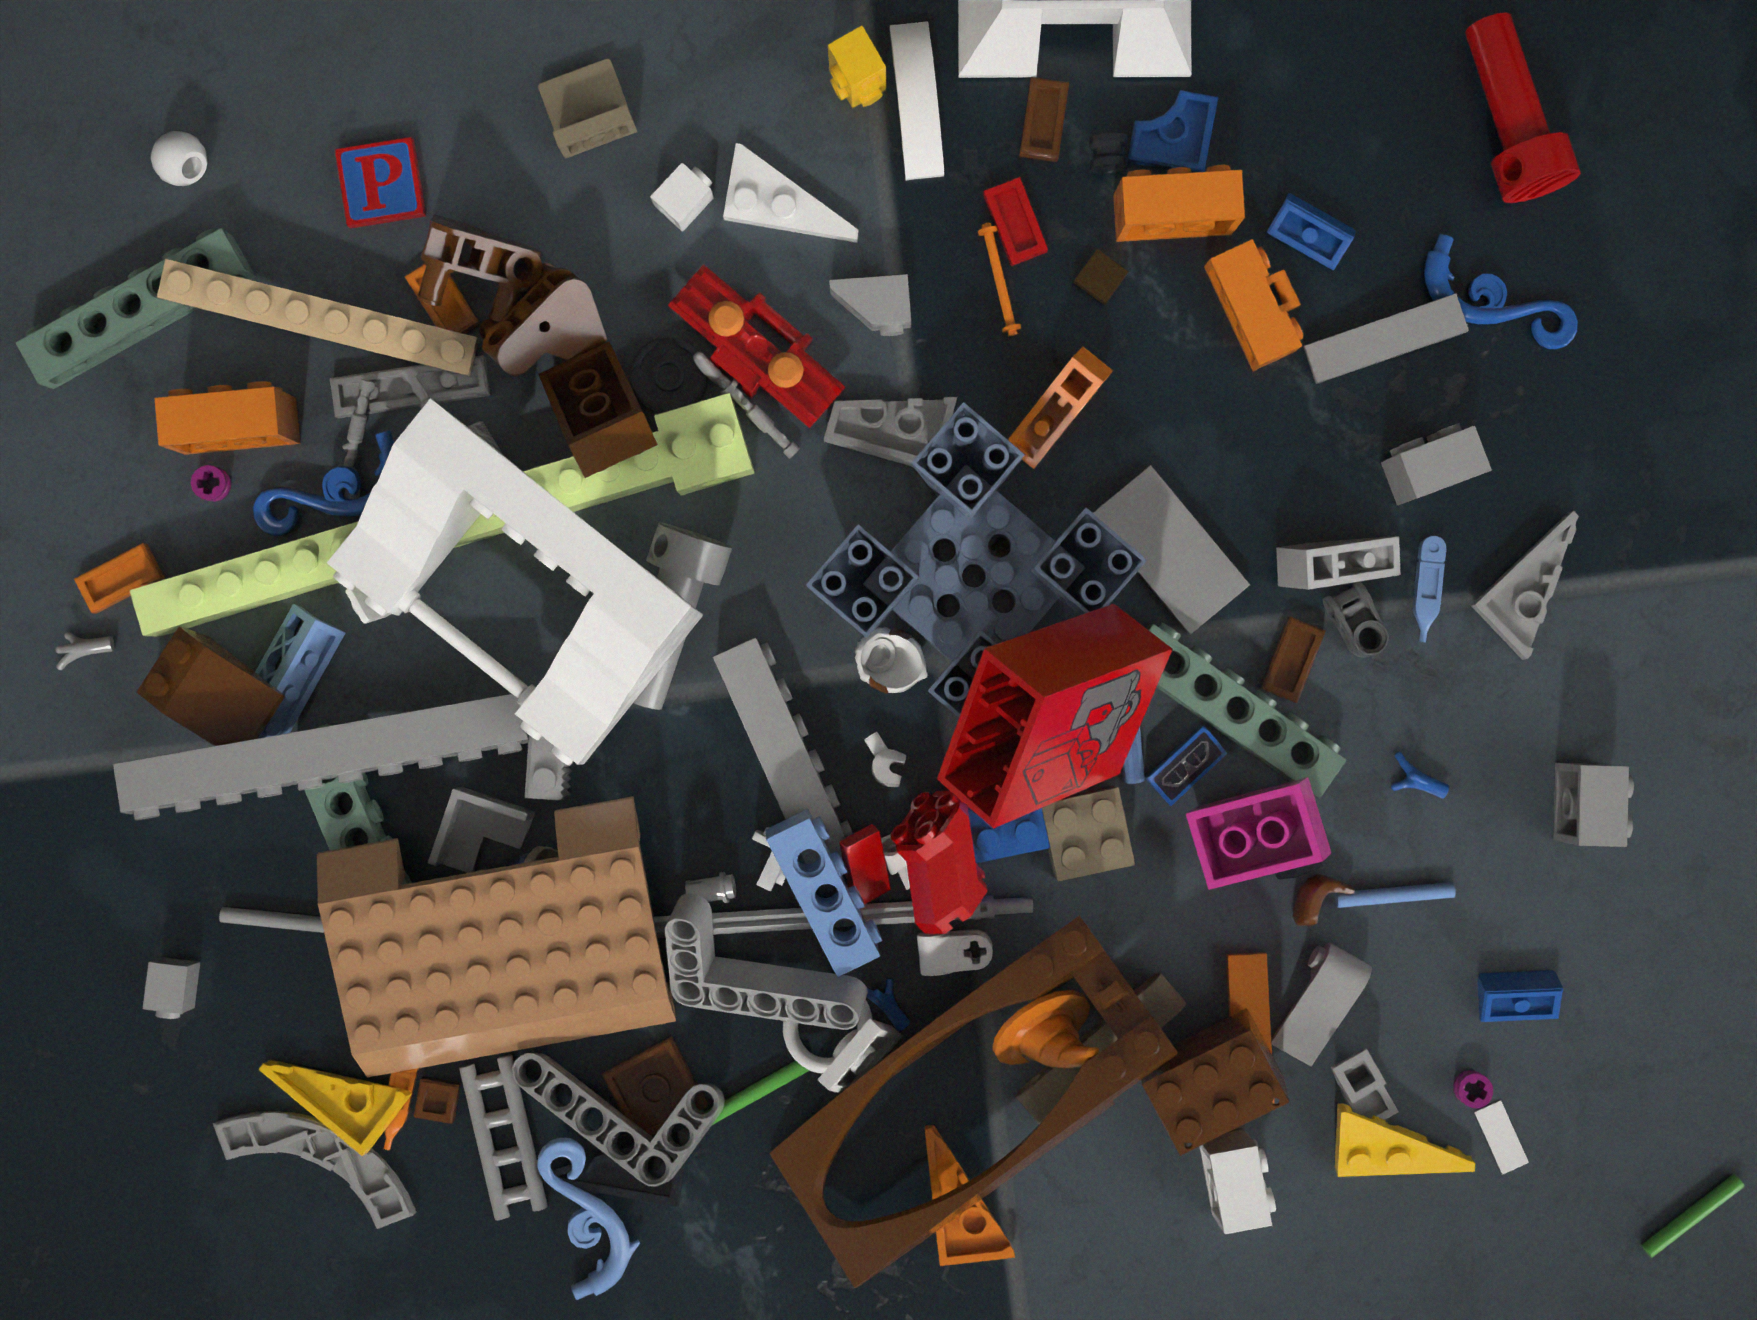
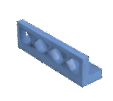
[255,604,345,739]

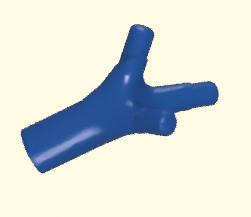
[1391,752,1449,799]
[867,979,910,1031]

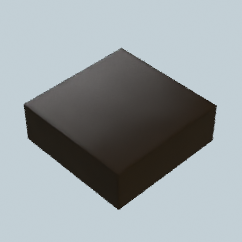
[1074,249,1129,305]

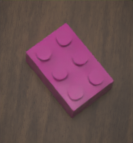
[1186,777,1332,890]

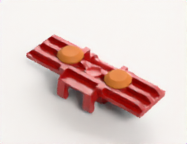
[668,264,846,429]

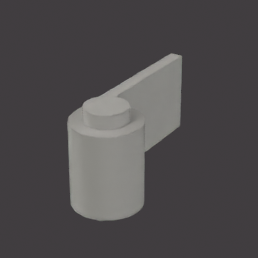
[1271,942,1372,1066]

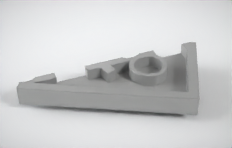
[1471,511,1579,660]

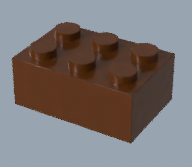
[538,341,658,478]

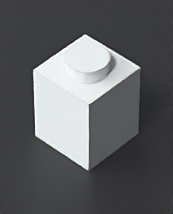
[650,163,714,232]

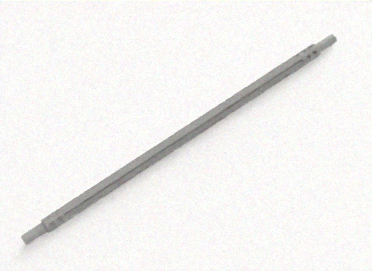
[654,895,1033,938]

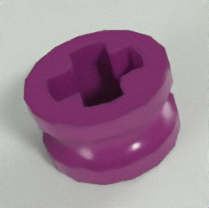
[191,465,232,502]
[1453,1070,1493,1108]

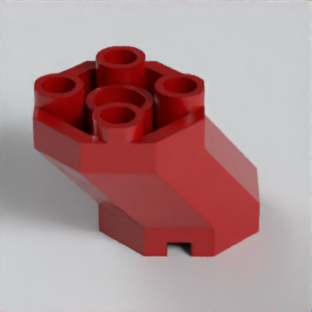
[890,790,988,934]

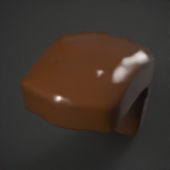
[1292,874,1355,926]

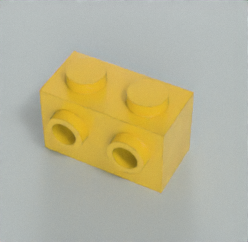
[828,26,886,108]

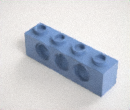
[765,809,883,977]

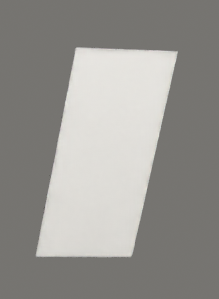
[1474,1100,1529,1175]

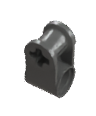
[1322,581,1389,658]

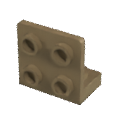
[538,59,637,159]

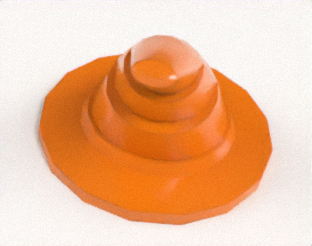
[992,990,1099,1069]

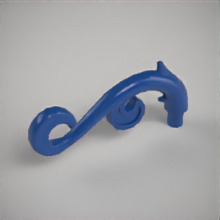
[1424,234,1578,350]
[253,430,395,536]

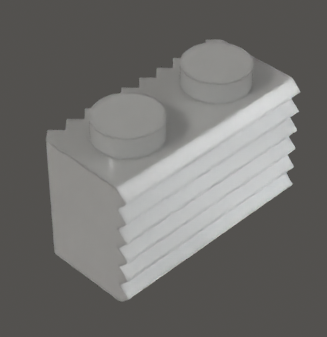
[525,735,573,800]

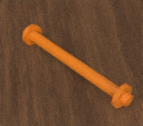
[978,223,1021,336]

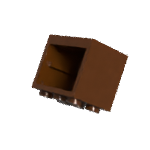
[1142,1008,1289,1156]

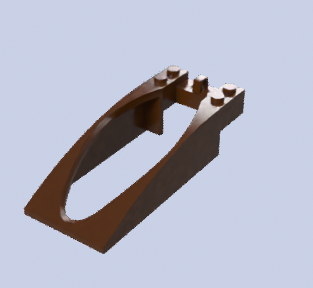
[769,915,1178,1288]

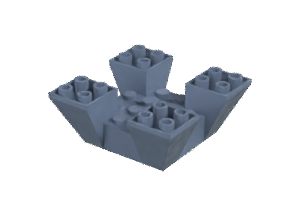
[805,402,1147,718]

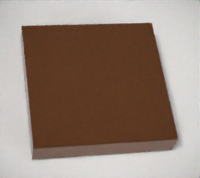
[602,1035,708,1136]

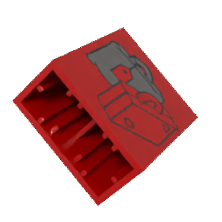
[937,604,1173,829]

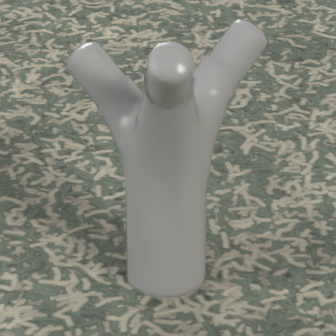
[55,632,115,670]

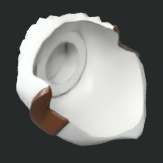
[855,627,928,694]

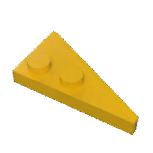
[259,1060,412,1156]
[1335,1103,1475,1177]

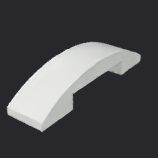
[890,21,944,180]

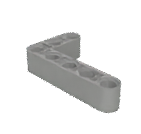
[665,893,868,1030]
[512,1053,725,1186]

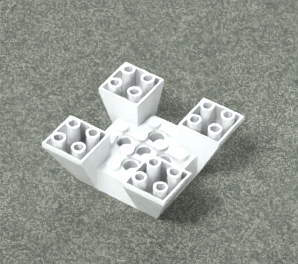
[958,0,1191,78]

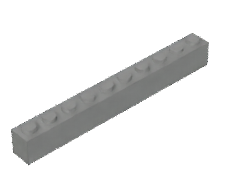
[113,694,529,820]

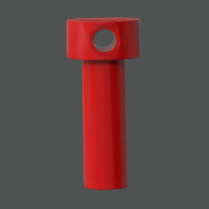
[1465,12,1581,203]

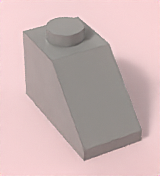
[829,274,911,336]

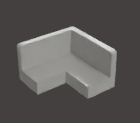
[428,787,535,873]

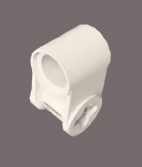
[917,929,993,976]

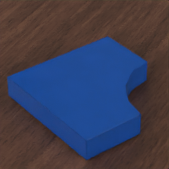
[1127,90,1218,173]

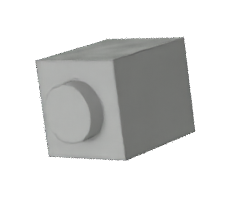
[143,957,200,1019]

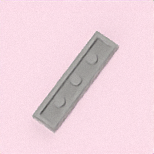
[1304,294,1469,384]
[330,355,491,418]

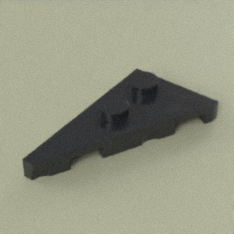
[542,1128,690,1207]

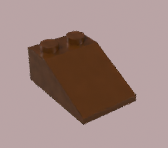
[136,626,285,746]

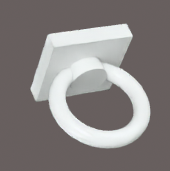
[783,1000,902,1093]

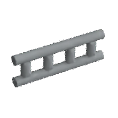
[459,1054,548,1220]

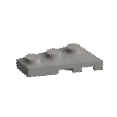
[824,397,957,467]

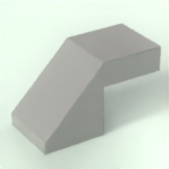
[1331,1048,1399,1120]

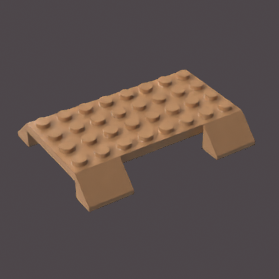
[317,796,676,1077]

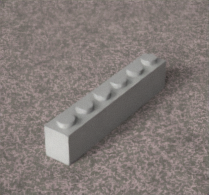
[713,638,854,864]

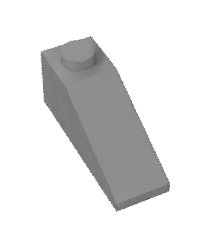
[1276,536,1401,590]

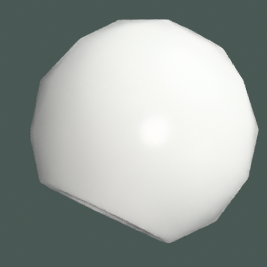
[151,131,208,186]

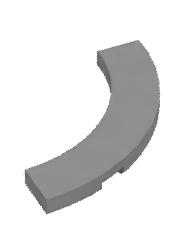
[213,1111,416,1229]

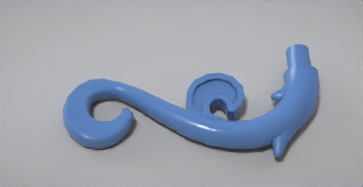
[537,1138,640,1300]

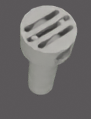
[633,522,732,710]

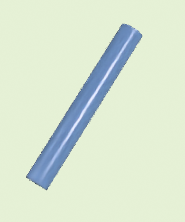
[1335,882,1455,908]

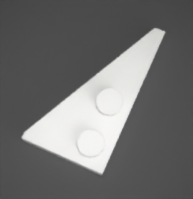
[723,143,859,243]

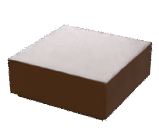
[414,1076,461,1124]

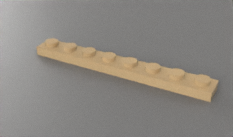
[157,259,479,376]

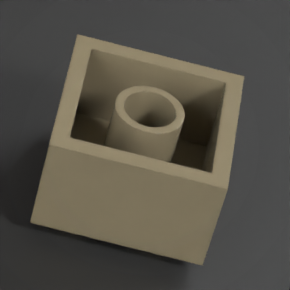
[1042,785,1135,881]

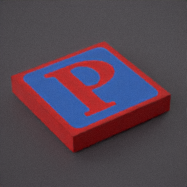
[335,137,426,229]

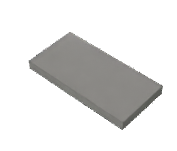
[1093,465,1250,635]

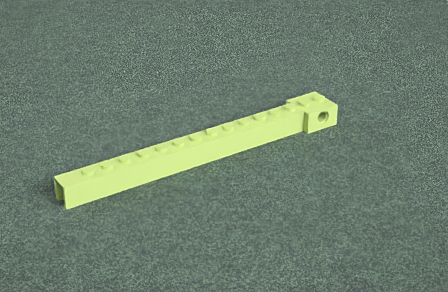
[129,393,755,637]

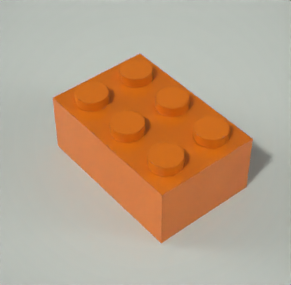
[1113,165,1245,242]
[154,381,300,455]

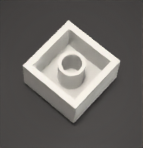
[1199,1129,1276,1234]

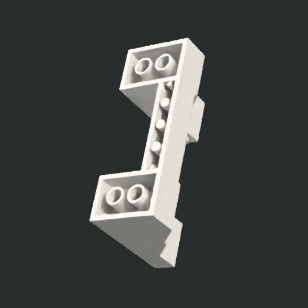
[327,399,703,766]

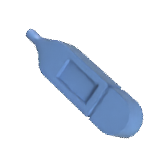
[1412,536,1446,643]

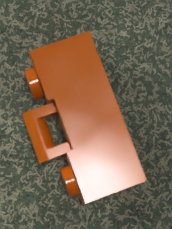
[1204,239,1303,371]

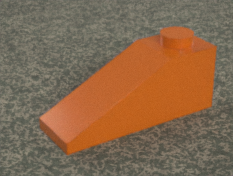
[1008,347,1113,469]

